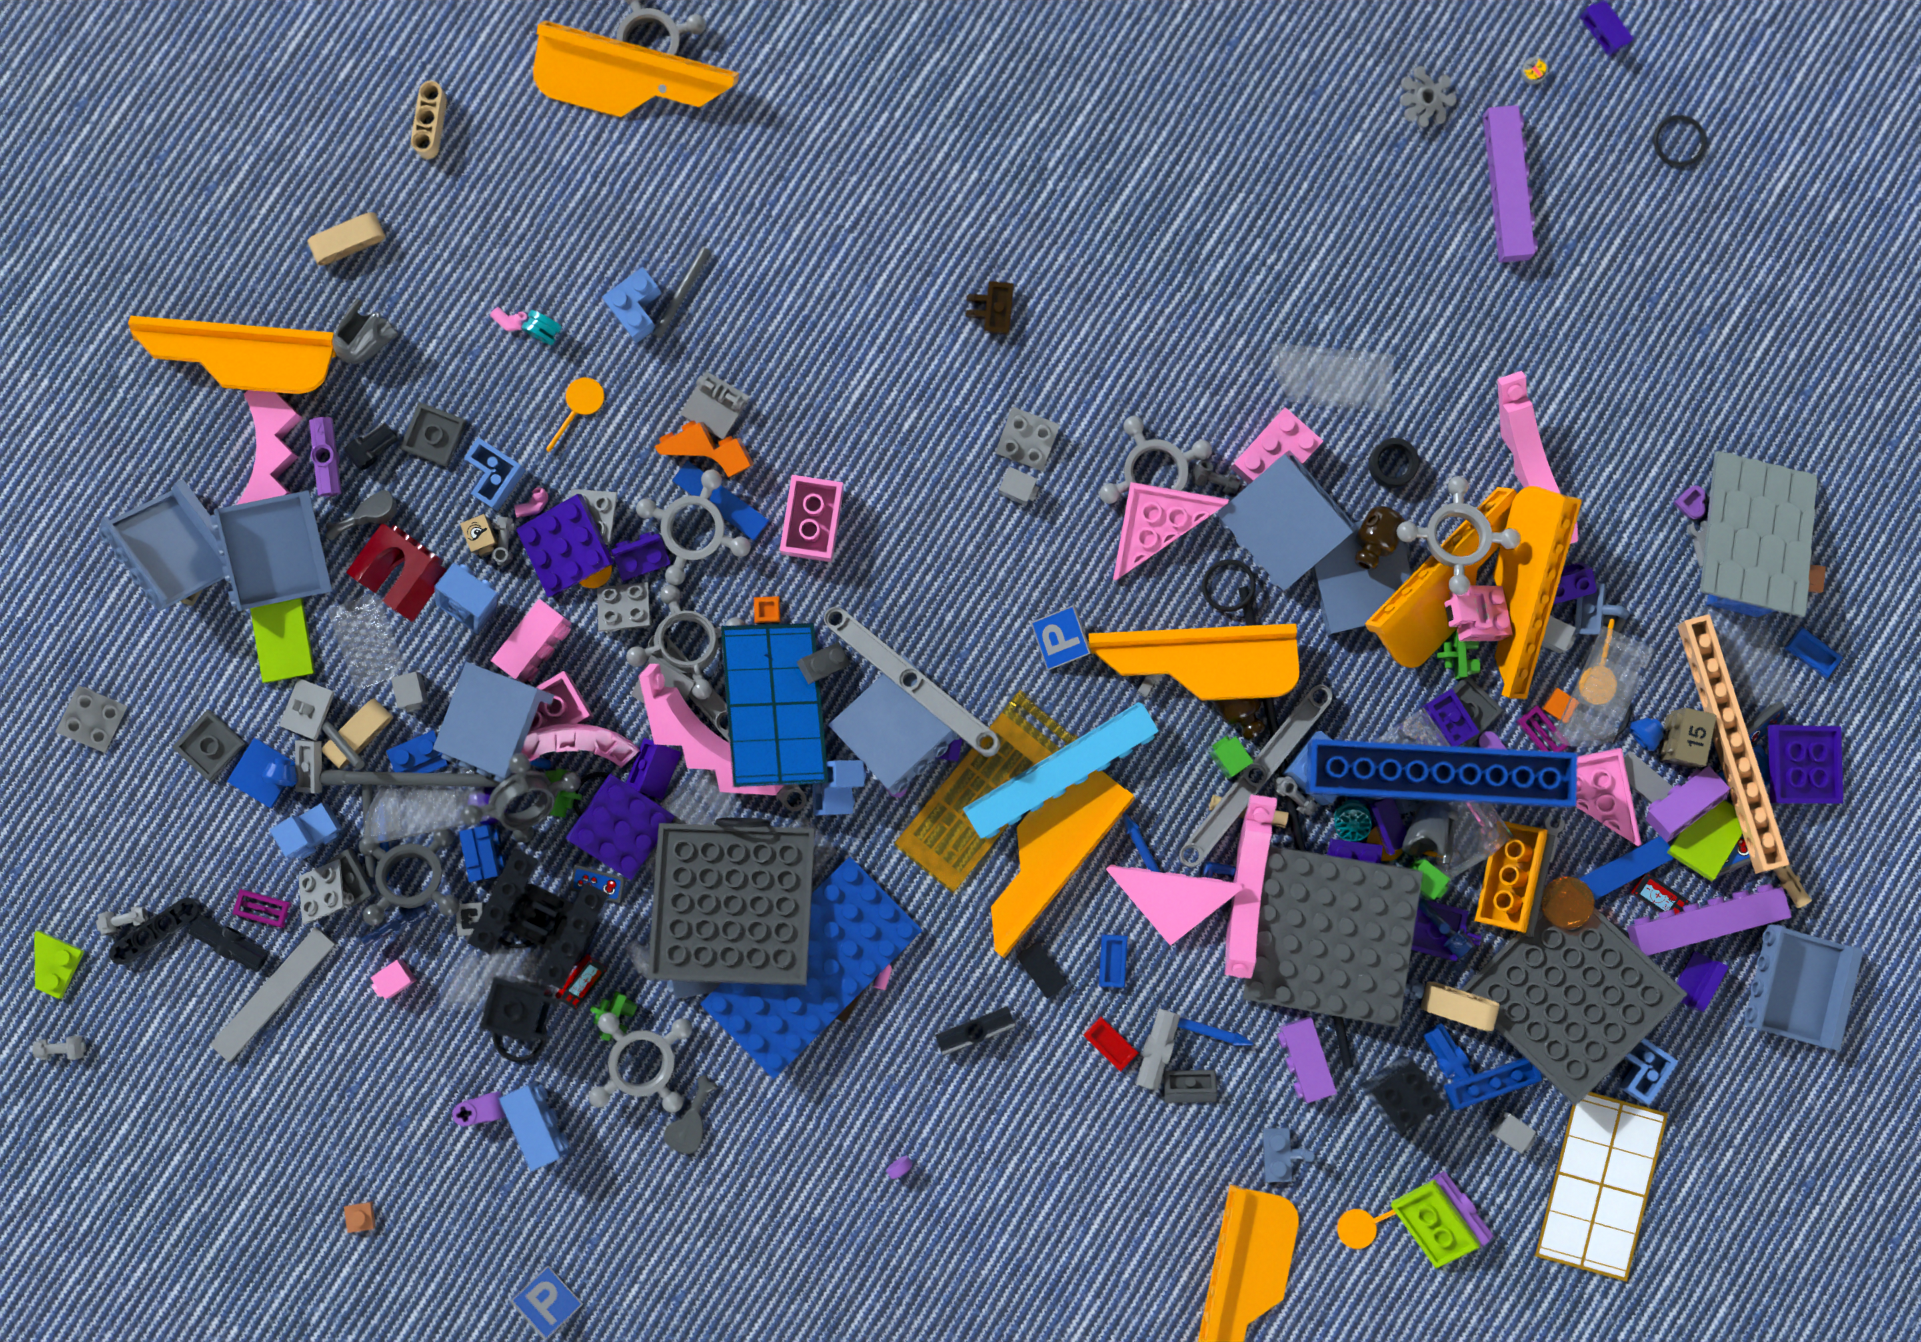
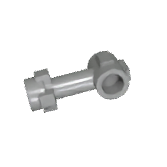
[492,517,515,567]
[1274,776,1317,816]
[96,906,148,936]
[33,1035,86,1060]

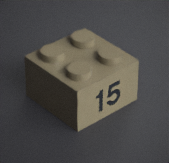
[1659,708,1717,768]

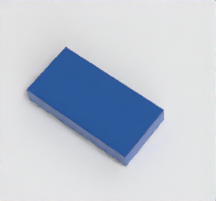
[1784,626,1843,678]
[1099,934,1128,988]

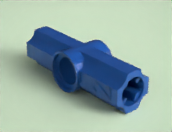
[1422,1023,1474,1082]

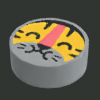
[1521,57,1548,84]

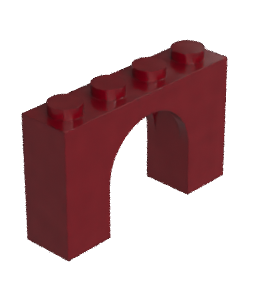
[346,523,447,622]

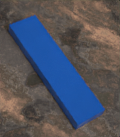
[672,460,769,541]
[1570,835,1674,903]
[1444,1057,1543,1111]

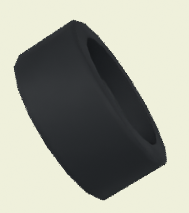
[1368,438,1420,488]

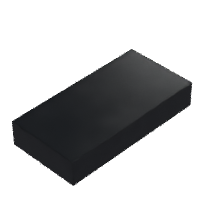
[1016,942,1068,999]

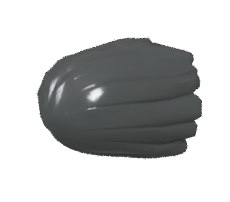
[332,298,398,364]
[1402,800,1459,865]

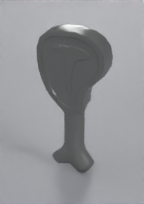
[325,490,397,540]
[664,1075,718,1154]

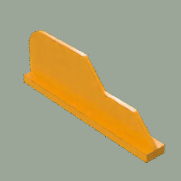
[533,20,740,117]
[128,316,336,394]
[1493,486,1582,699]
[1365,487,1517,668]
[1089,624,1299,701]
[991,770,1135,959]
[1198,1184,1299,1342]

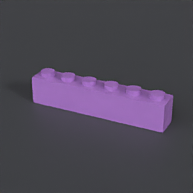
[1483,105,1538,263]
[1626,883,1791,956]

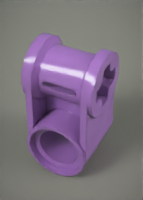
[453,1091,506,1126]

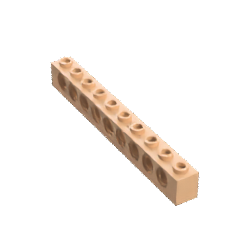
[1677,614,1790,874]

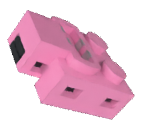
[1444,585,1513,641]

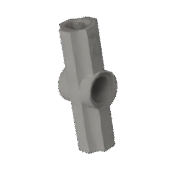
[1136,1008,1180,1091]

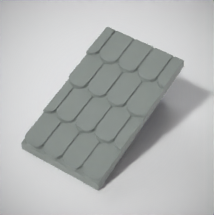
[1700,451,1817,618]

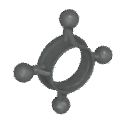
[461,753,581,843]
[359,827,460,926]

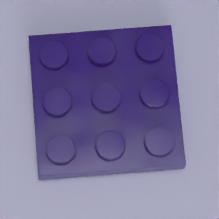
[516,494,614,598]
[1768,725,1843,804]
[566,773,675,880]

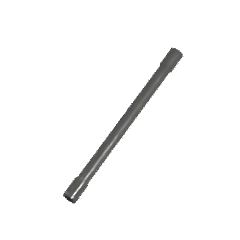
[320,769,515,787]

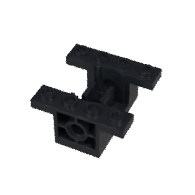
[467,848,610,990]

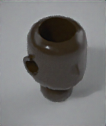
[1355,506,1406,571]
[1211,698,1265,740]

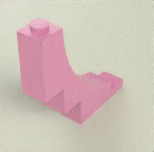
[1497,371,1578,544]
[236,390,303,505]
[639,664,784,795]
[1225,795,1277,978]

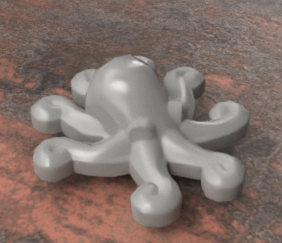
[1400,66,1456,128]

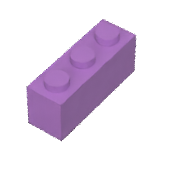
[1646,766,1731,843]
[1277,1017,1337,1103]

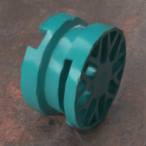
[521,310,562,345]
[1334,800,1372,842]

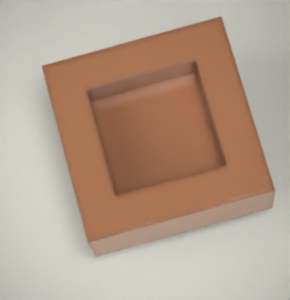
[1808,565,1826,593]
[344,1201,376,1233]

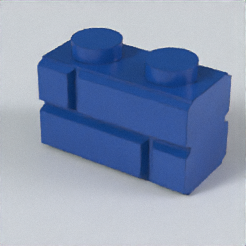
[459,825,506,883]

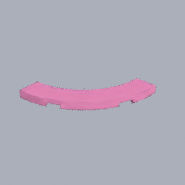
[521,724,640,768]

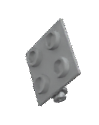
[680,371,750,440]
[995,406,1060,471]
[570,489,618,545]
[597,582,652,634]
[55,685,128,753]
[298,859,354,925]

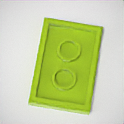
[250,598,315,683]
[1667,800,1742,882]
[1391,1179,1481,1269]

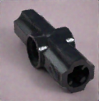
[189,915,269,972]
[935,1006,1016,1056]

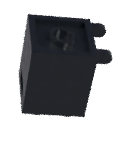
[479,974,557,1042]
[1360,1056,1444,1137]

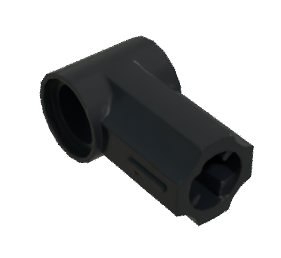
[344,422,399,471]

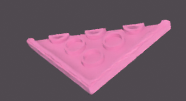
[1113,482,1229,580]
[1576,748,1642,846]
[1106,864,1245,946]

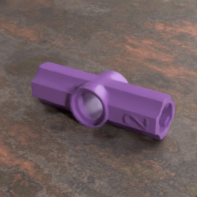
[309,417,342,497]
[1429,1171,1493,1248]

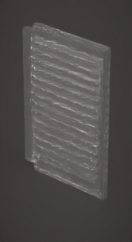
[327,594,405,691]

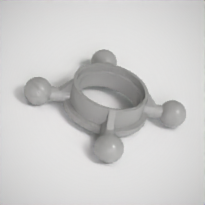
[616,0,706,93]
[1100,416,1212,504]
[636,469,751,586]
[1397,476,1521,595]
[626,585,745,700]
[589,1012,692,1113]

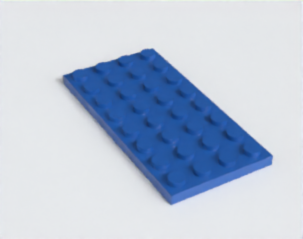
[700,857,923,1080]

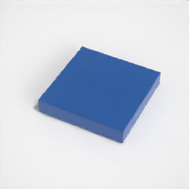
[227,738,295,808]

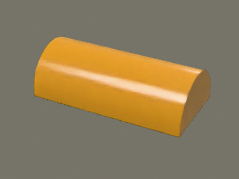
[1474,820,1548,933]

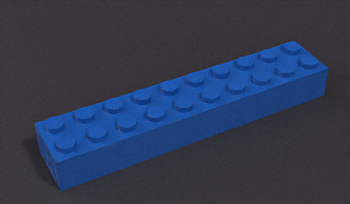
[1306,739,1577,808]

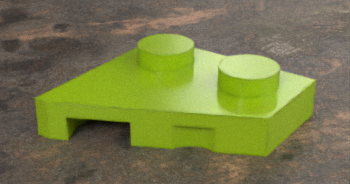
[34,930,84,999]

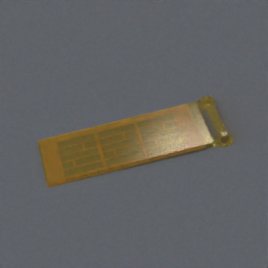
[894,689,1080,893]

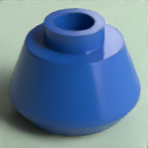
[1630,717,1664,751]
[261,758,298,787]

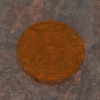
[1541,876,1595,929]

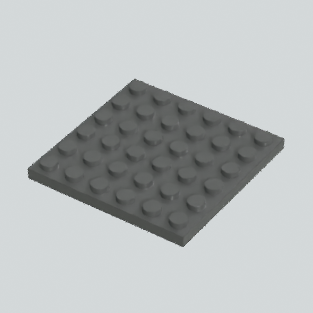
[647,823,815,986]
[1243,845,1423,1027]
[1461,883,1687,1106]

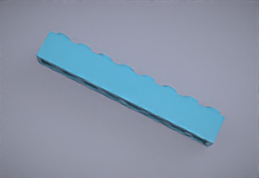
[962,702,1159,839]

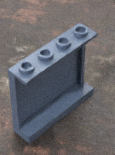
[1217,450,1357,591]
[99,479,227,612]
[210,490,332,611]
[1311,520,1415,636]
[828,655,961,796]
[433,662,554,783]
[1744,924,1864,1051]

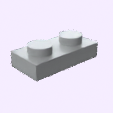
[295,739,322,793]

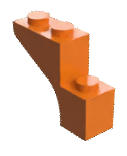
[655,420,754,477]

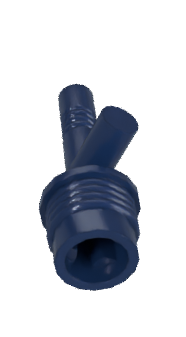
[1418,898,1475,959]
[360,905,428,947]

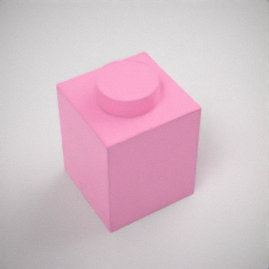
[371,959,417,999]

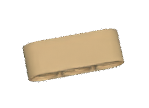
[411,81,447,159]
[307,212,385,266]
[322,698,393,769]
[1420,982,1500,1031]

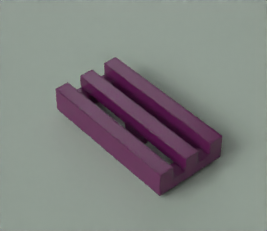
[1515,705,1570,752]
[232,889,292,928]

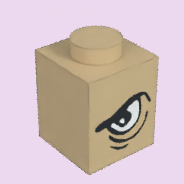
[460,514,498,557]

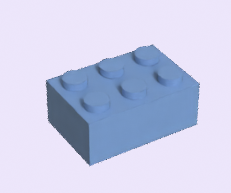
[435,563,497,635]
[499,1081,569,1171]

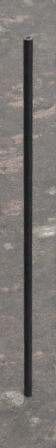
[1238,586,1354,1069]

